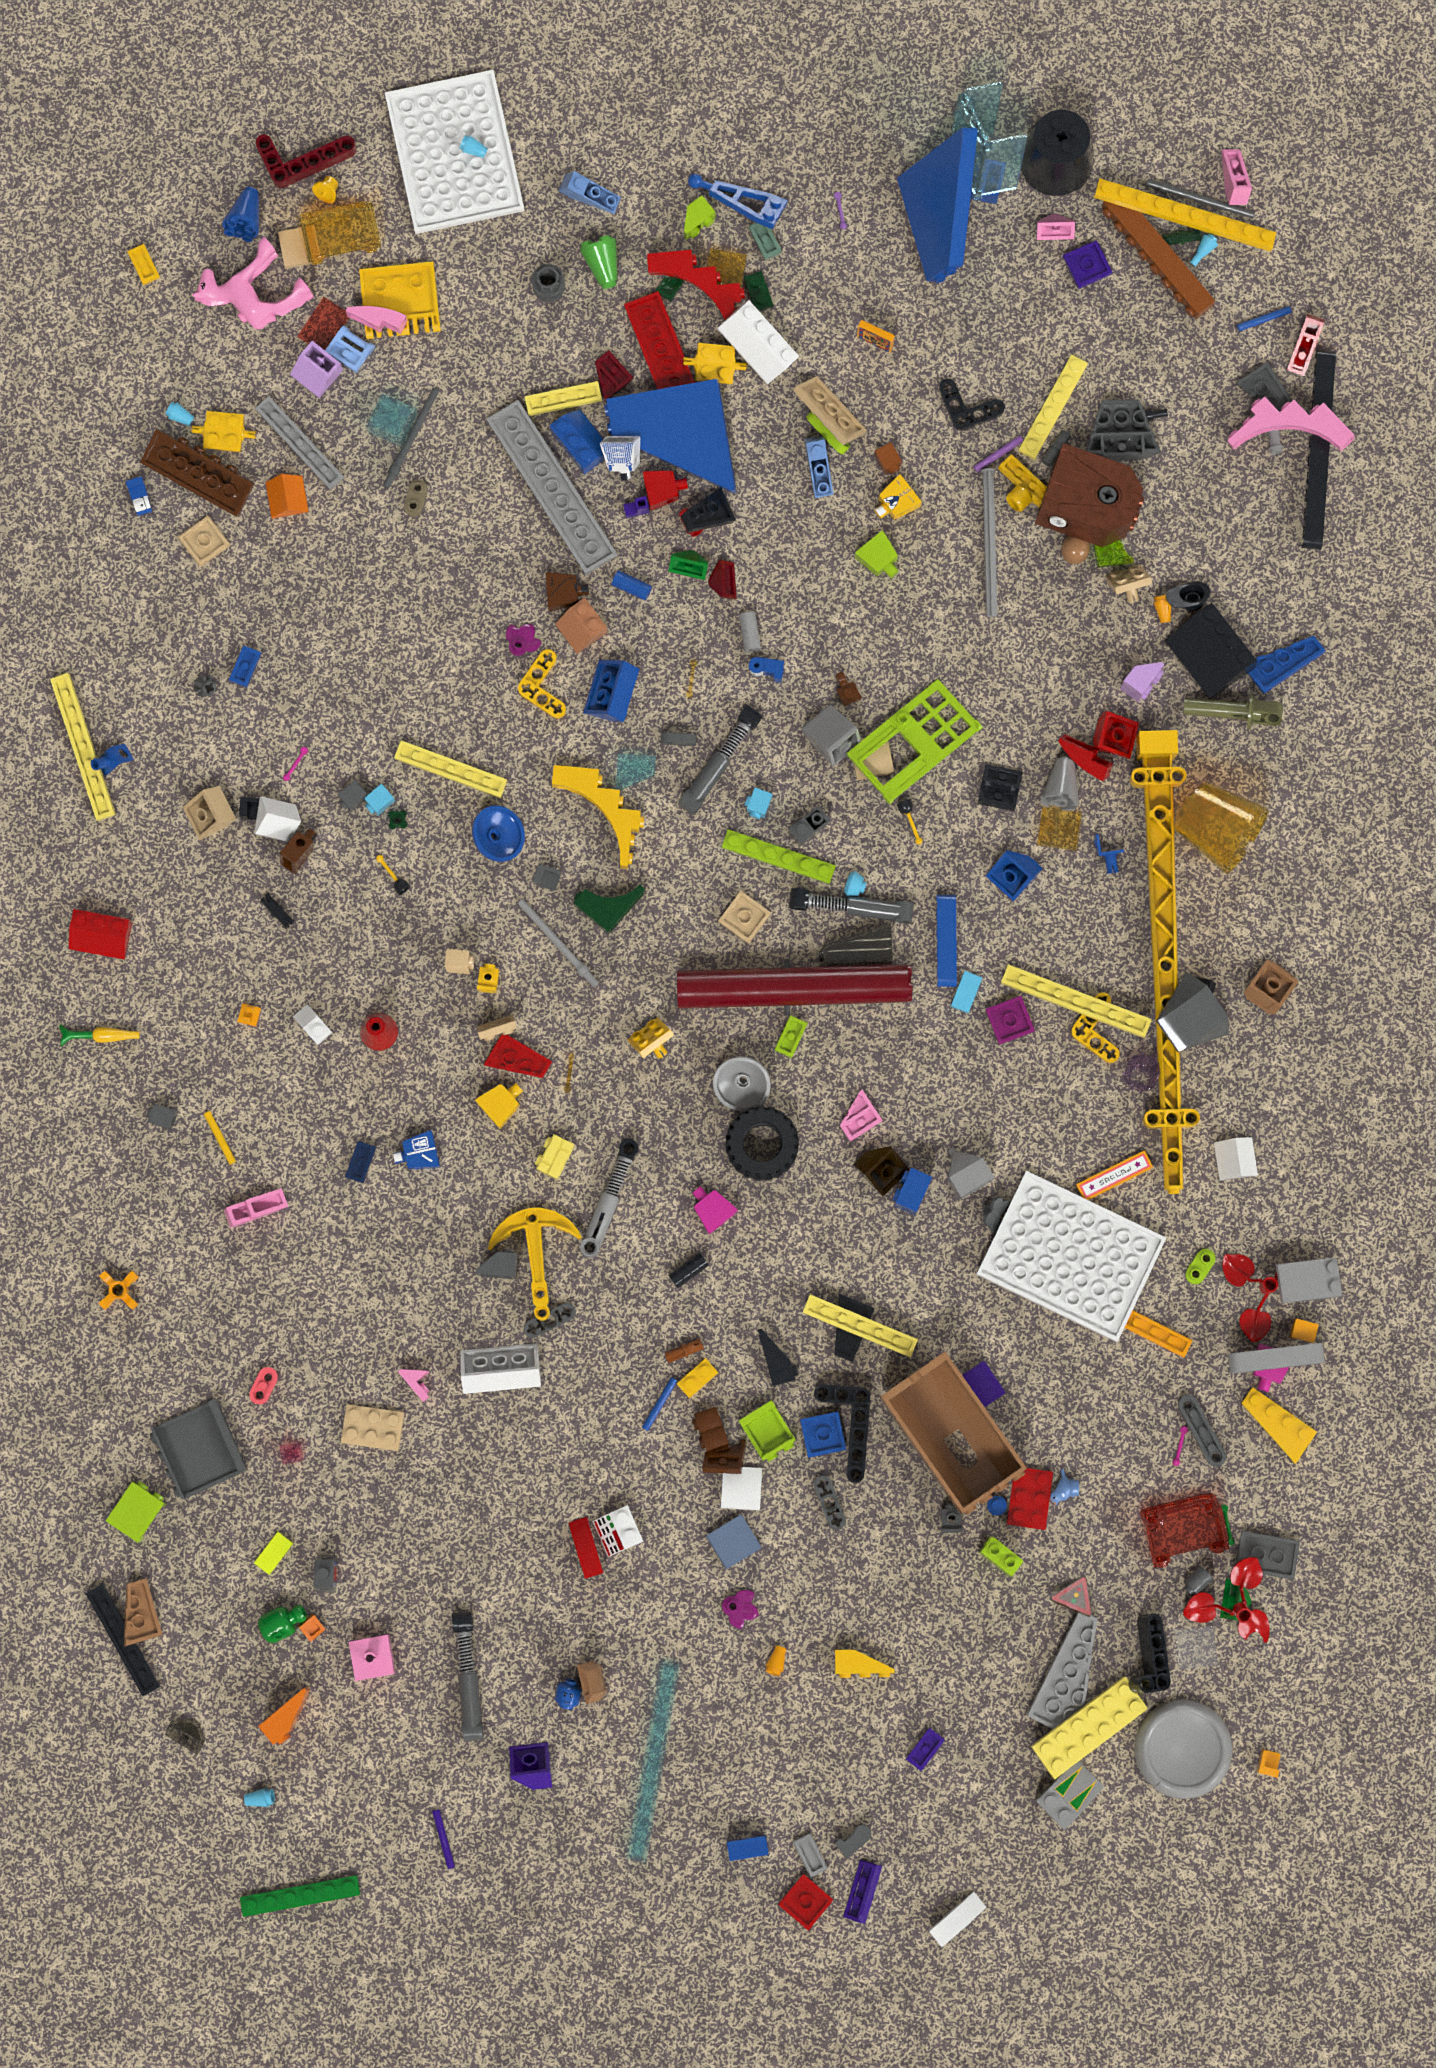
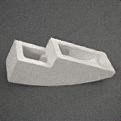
[929,1892,986,1947]

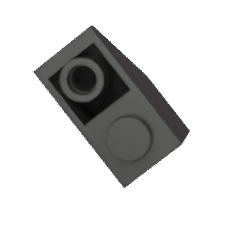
[788,806,831,847]

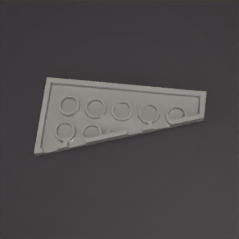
[1026,1612,1097,1729]

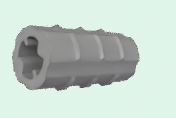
[739,612,761,653]

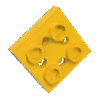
[627,1017,674,1059]

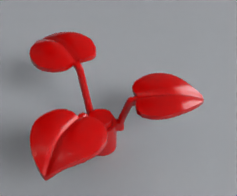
[1222,1254,1279,1342]
[1183,1557,1270,1643]

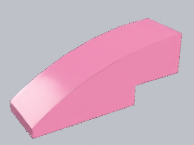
[346,306,407,334]
[224,1188,288,1228]

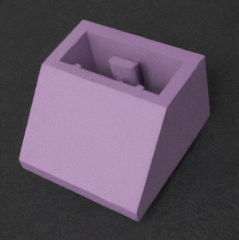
[290,341,343,398]
[1120,662,1165,702]

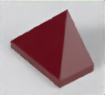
[708,560,737,600]

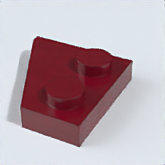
[595,350,633,402]

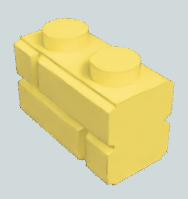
[535,1134,575,1180]

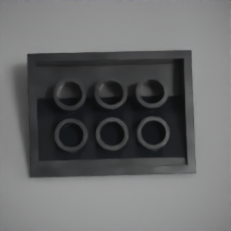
[1165,602,1257,700]

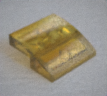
[1037,808,1082,851]

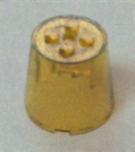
[1174,781,1269,874]

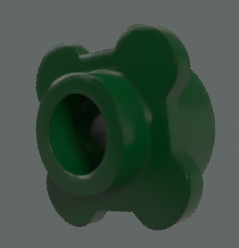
[388,810,407,830]

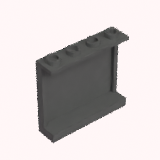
[150,1399,248,1500]

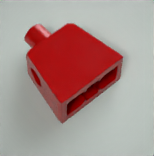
[643,470,688,511]

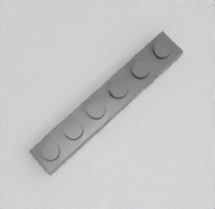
[255,396,344,491]

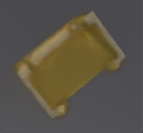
[295,200,381,265]

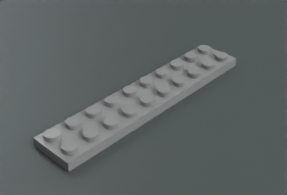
[486,400,618,575]

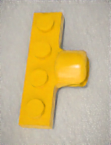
[998,454,1047,512]

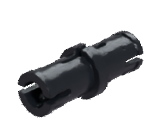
[260,893,295,929]

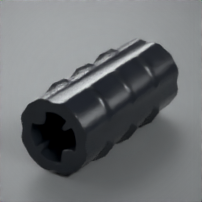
[668,1252,709,1288]

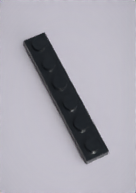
[86,1584,161,1697]

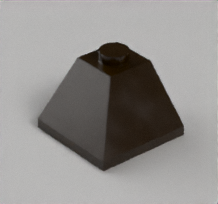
[853,1146,910,1196]

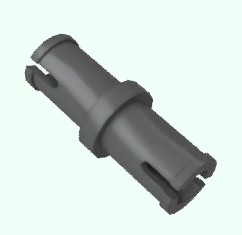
[1041,430,1071,467]

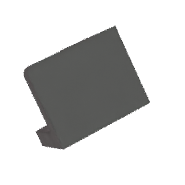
[533,864,561,891]

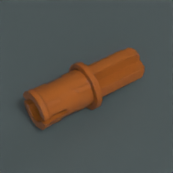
[665,1338,704,1363]

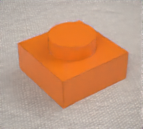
[297,1613,326,1642]

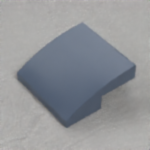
[706,1514,762,1569]

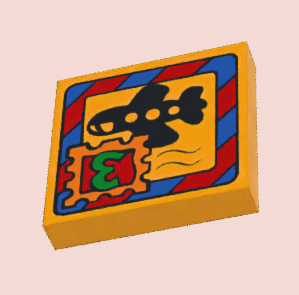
[857,320,895,353]

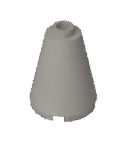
[1041,756,1079,811]

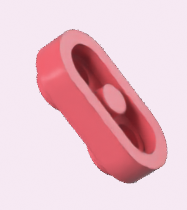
[249,1367,278,1405]

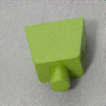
[854,530,899,578]

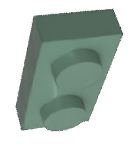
[749,223,782,261]

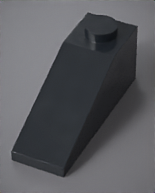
[758,1329,798,1387]

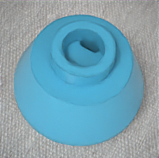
[844,871,867,896]

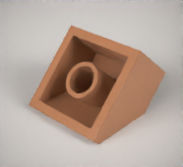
[555,598,608,654]

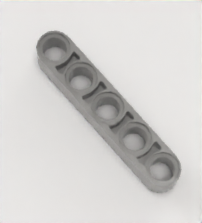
[1228,1343,1325,1374]

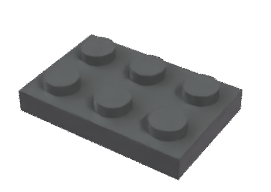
[1236,1531,1300,1580]

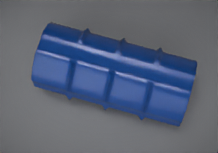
[611,570,653,601]

